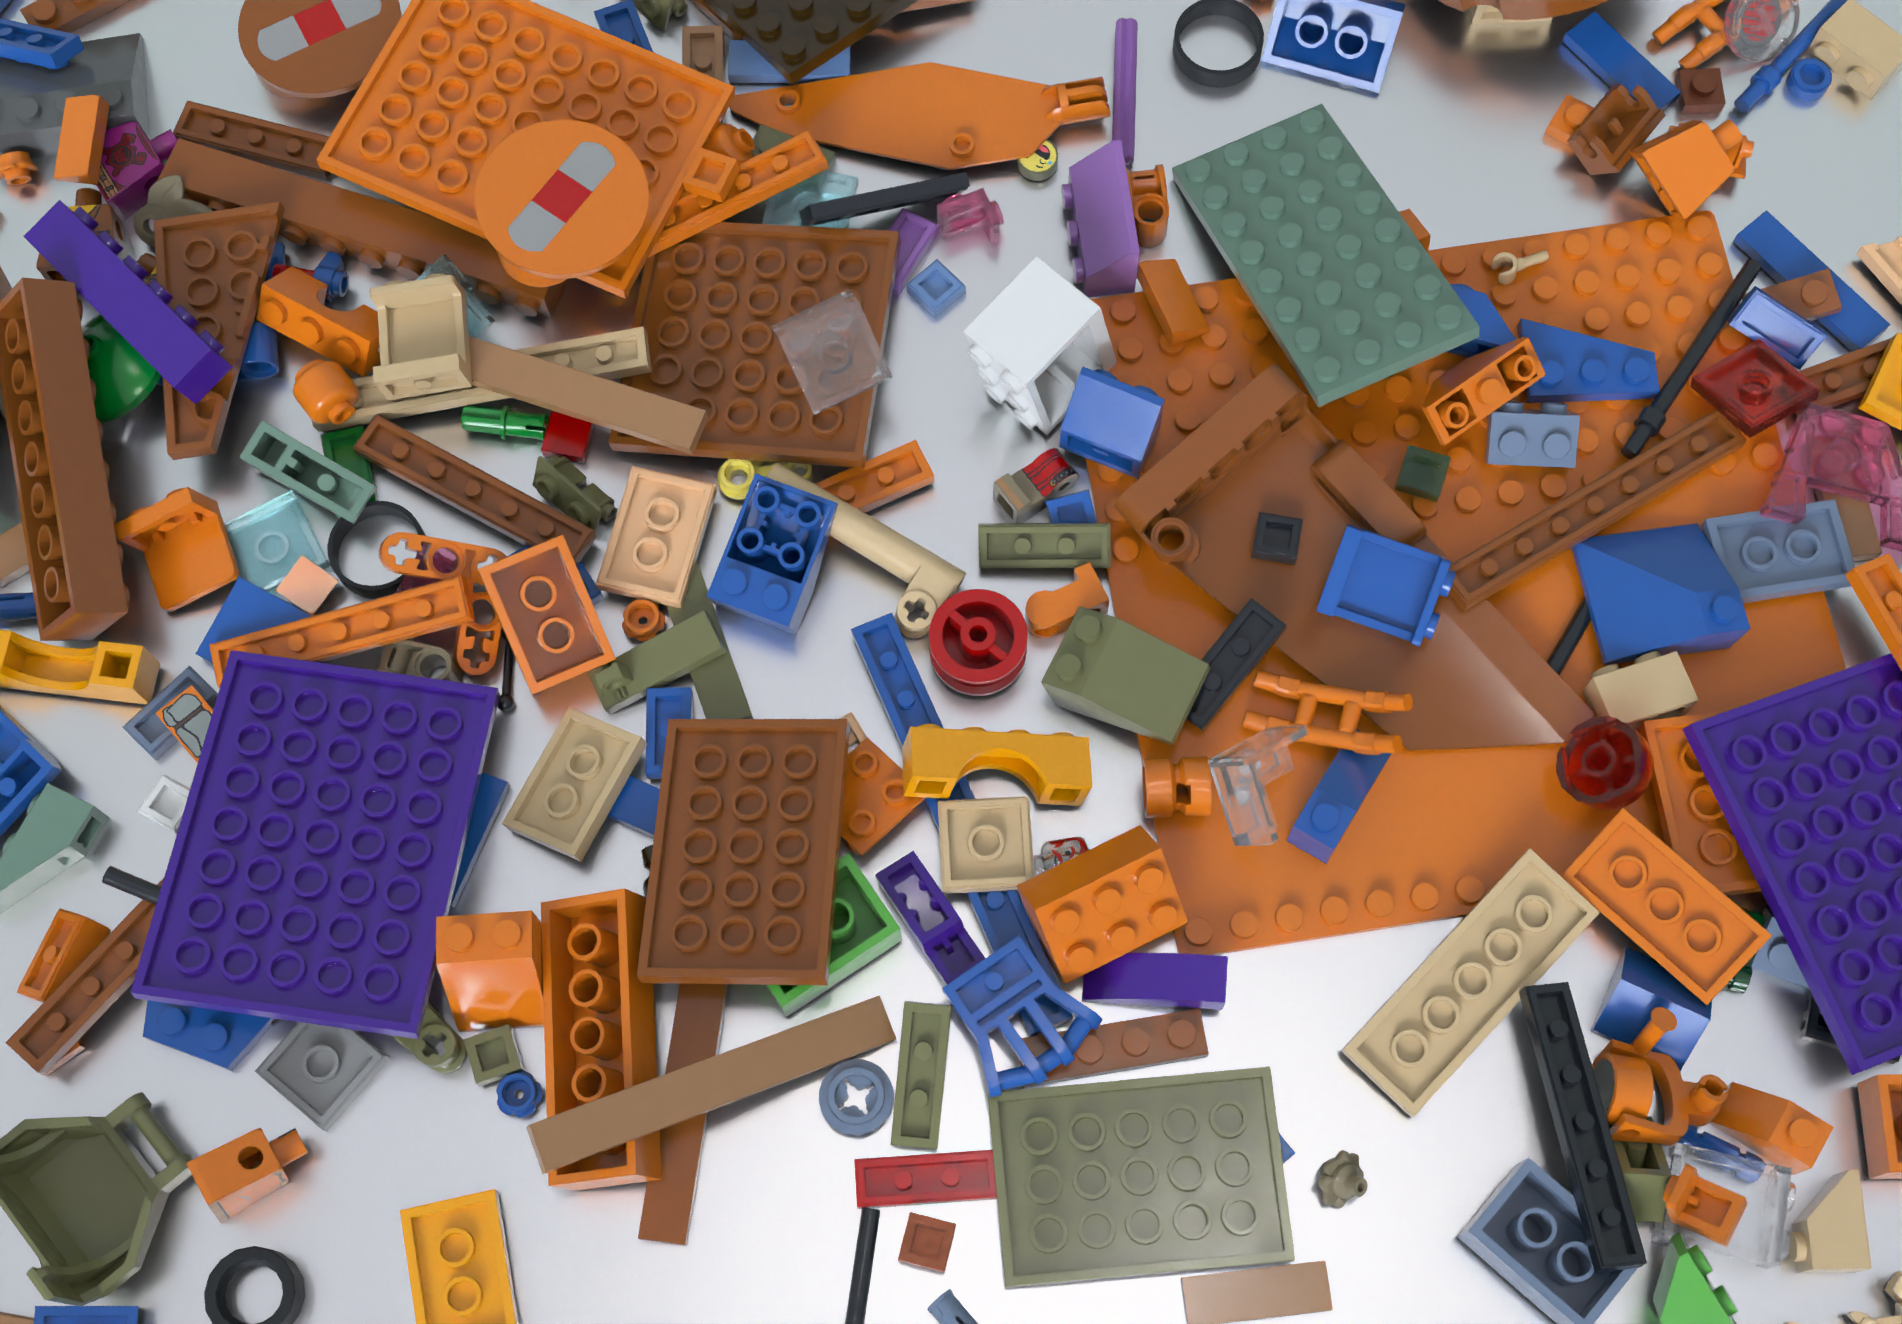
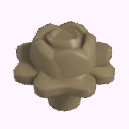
[1318,1150,1368,1208]

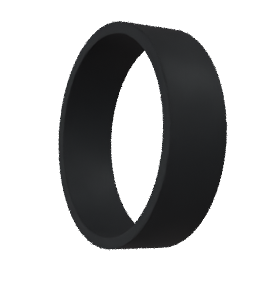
[1173,0,1264,88]
[327,501,428,599]

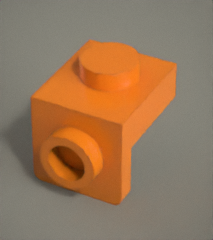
[1663,1164,1747,1247]

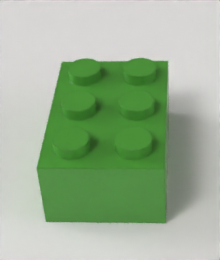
[765,853,902,1017]

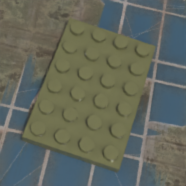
[988,1066,1296,1288]

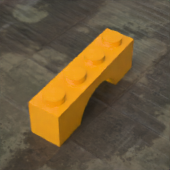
[0,630,160,705]
[902,724,1093,806]

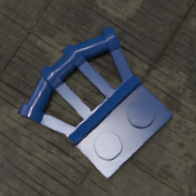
[942,935,1103,1098]

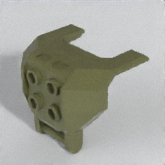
[0,1092,193,1306]

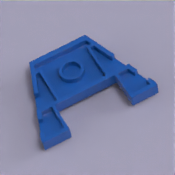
[143,1000,275,1071]

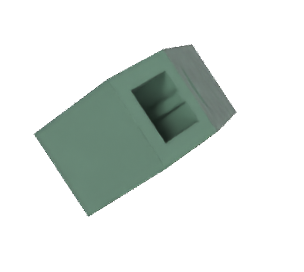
[0,783,109,914]

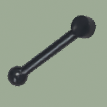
[498,628,514,712]

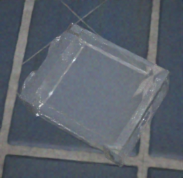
[1650,1142,1796,1269]

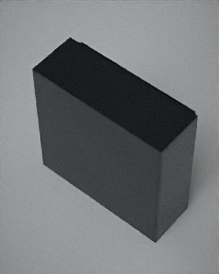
[1251,512,1303,565]

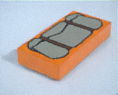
[155,685,213,763]

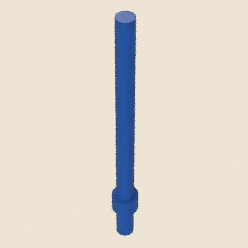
[1734,0,1848,113]

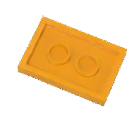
[400,1189,519,1324]

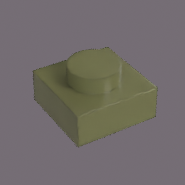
[463,1024,524,1087]

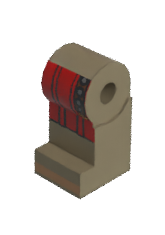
[993,448,1079,523]

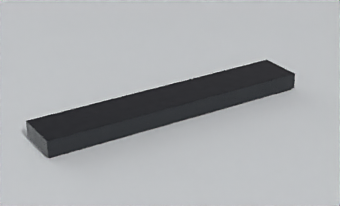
[1519,982,1647,1273]

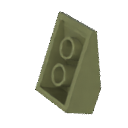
[1041,606,1211,745]

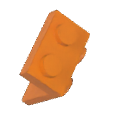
[114,487,239,612]

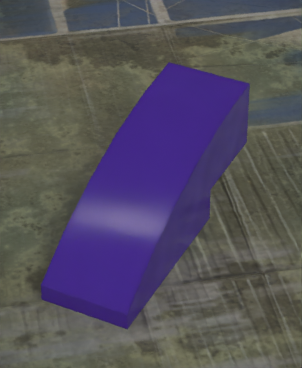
[1082,953,1228,1010]

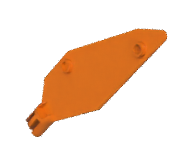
[729,62,1111,170]

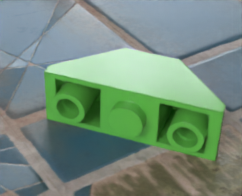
[1653,1232,1738,1324]

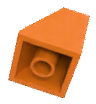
[436,910,544,1032]

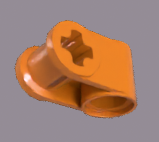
[1126,164,1169,248]

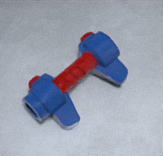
[265,242,349,303]

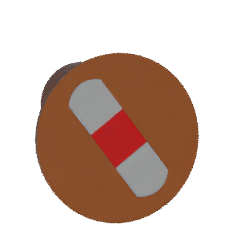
[238,0,402,98]

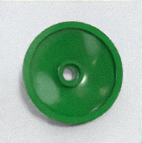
[82,314,161,423]

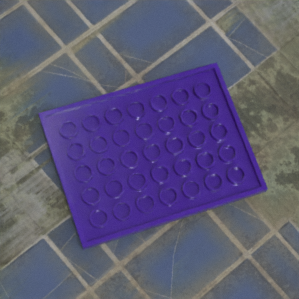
[130,650,500,1039]
[1683,653,1902,1075]

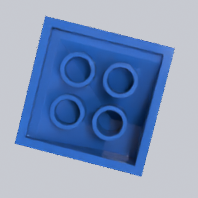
[1572,523,1751,665]

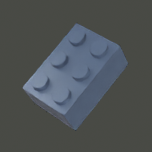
[1457,1157,1638,1324]

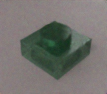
[1394,445,1451,502]

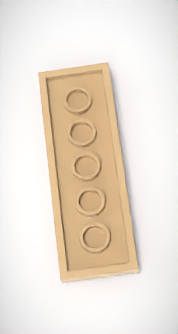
[1341,848,1600,1117]

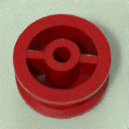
[929,589,1028,696]

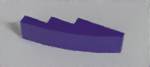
[875,851,985,986]

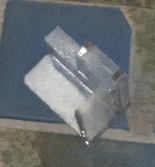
[1207,725,1308,846]

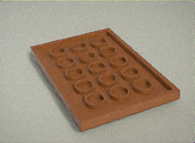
[637,719,850,985]

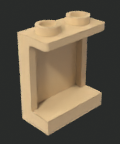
[369,273,472,400]

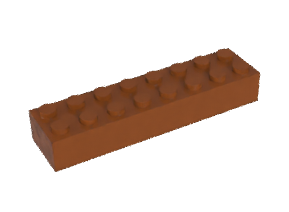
[0,277,130,641]

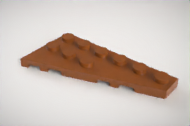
[154,201,285,460]

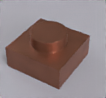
[1675,68,1726,114]
[898,1212,957,1273]

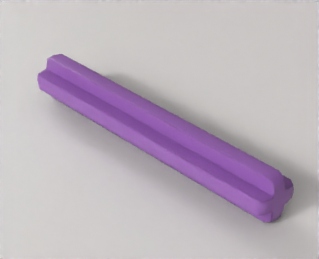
[1112,18,1138,166]

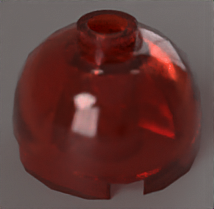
[1556,716,1654,811]

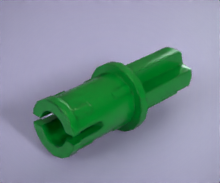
[461,406,549,441]

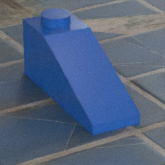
[1286,729,1392,864]

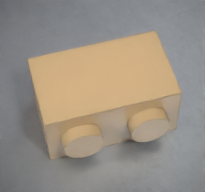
[1807,0,1902,100]
[1582,651,1699,741]

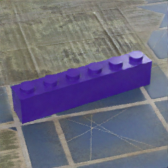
[23,200,233,404]

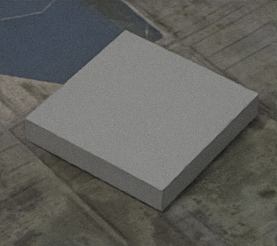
[255,1022,390,1132]

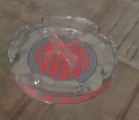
[1724,0,1800,62]

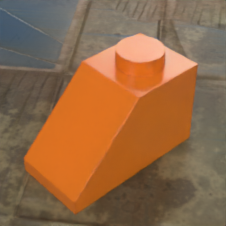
[1709,1082,1834,1175]

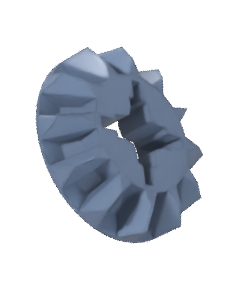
[819,1059,894,1136]

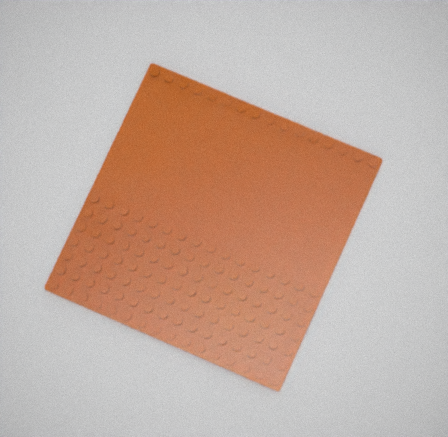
[1085,210,1846,955]

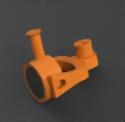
[1592,1007,1728,1146]

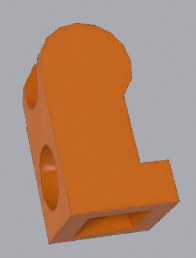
[1025,562,1109,639]

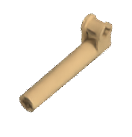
[766,462,967,639]

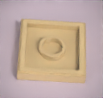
[938,796,1034,894]

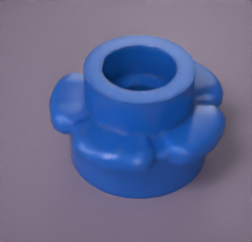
[496,1071,543,1118]

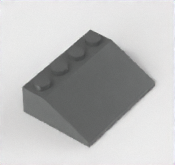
[0,33,150,159]

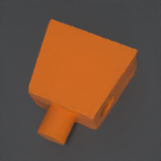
[1630,119,1743,219]

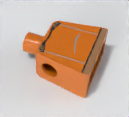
[186,1128,308,1223]

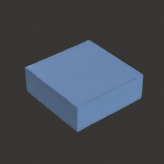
[906,259,966,318]

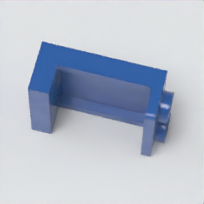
[1316,524,1456,647]

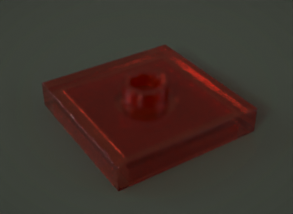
[1690,339,1820,438]

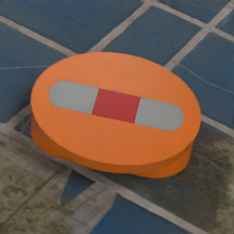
[474,119,649,287]

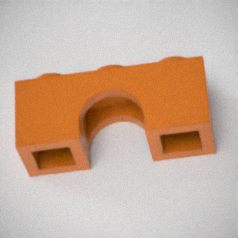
[256,266,381,377]

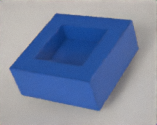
[1046,489,1097,523]

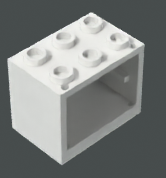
[963,256,1117,435]

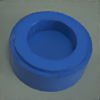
[1786,58,1832,101]

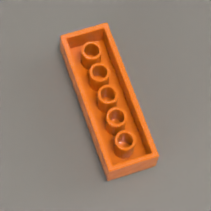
[541,888,662,1191]

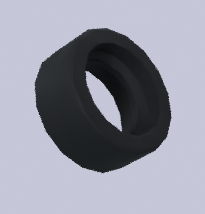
[204,1246,305,1324]

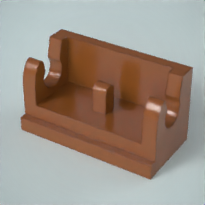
[1567,84,1666,175]

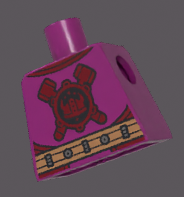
[96,121,177,222]

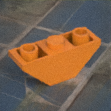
[1422,337,1546,445]

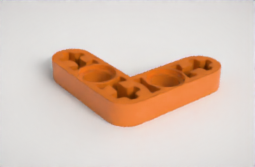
[379,532,507,676]

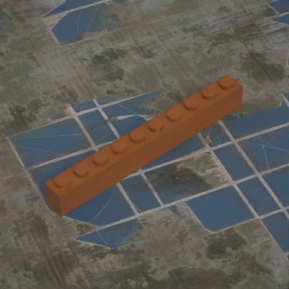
[158,138,568,318]

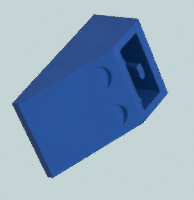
[707,473,838,635]

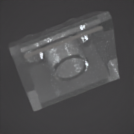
[771,289,892,415]

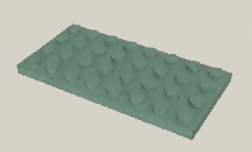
[1172,104,1479,407]

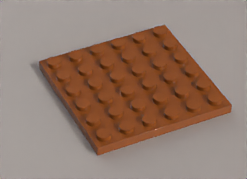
[608,222,901,468]

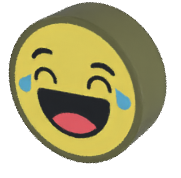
[1017,139,1058,181]

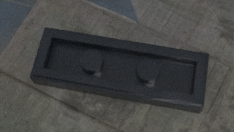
[1186,598,1287,732]

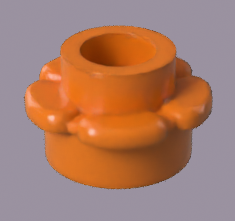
[0,151,38,186]
[622,599,665,642]

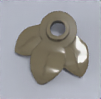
[134,175,214,246]

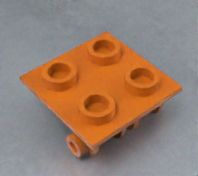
[841,737,925,857]

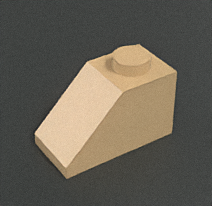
[1787,1169,1872,1273]

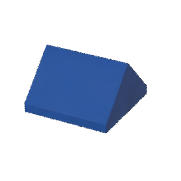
[1590,947,1712,1071]

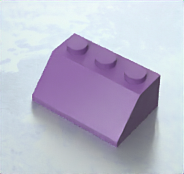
[1061,139,1140,298]

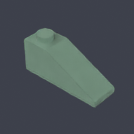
[239,420,377,524]

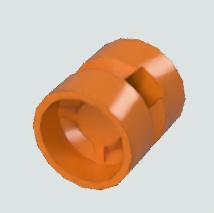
[1142,756,1212,818]

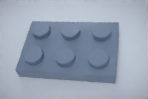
[1701,499,1855,603]

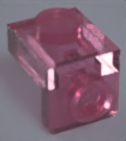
[937,188,1004,244]

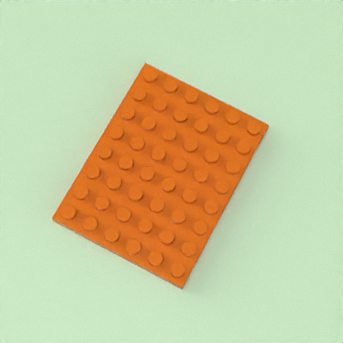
[316,0,735,299]

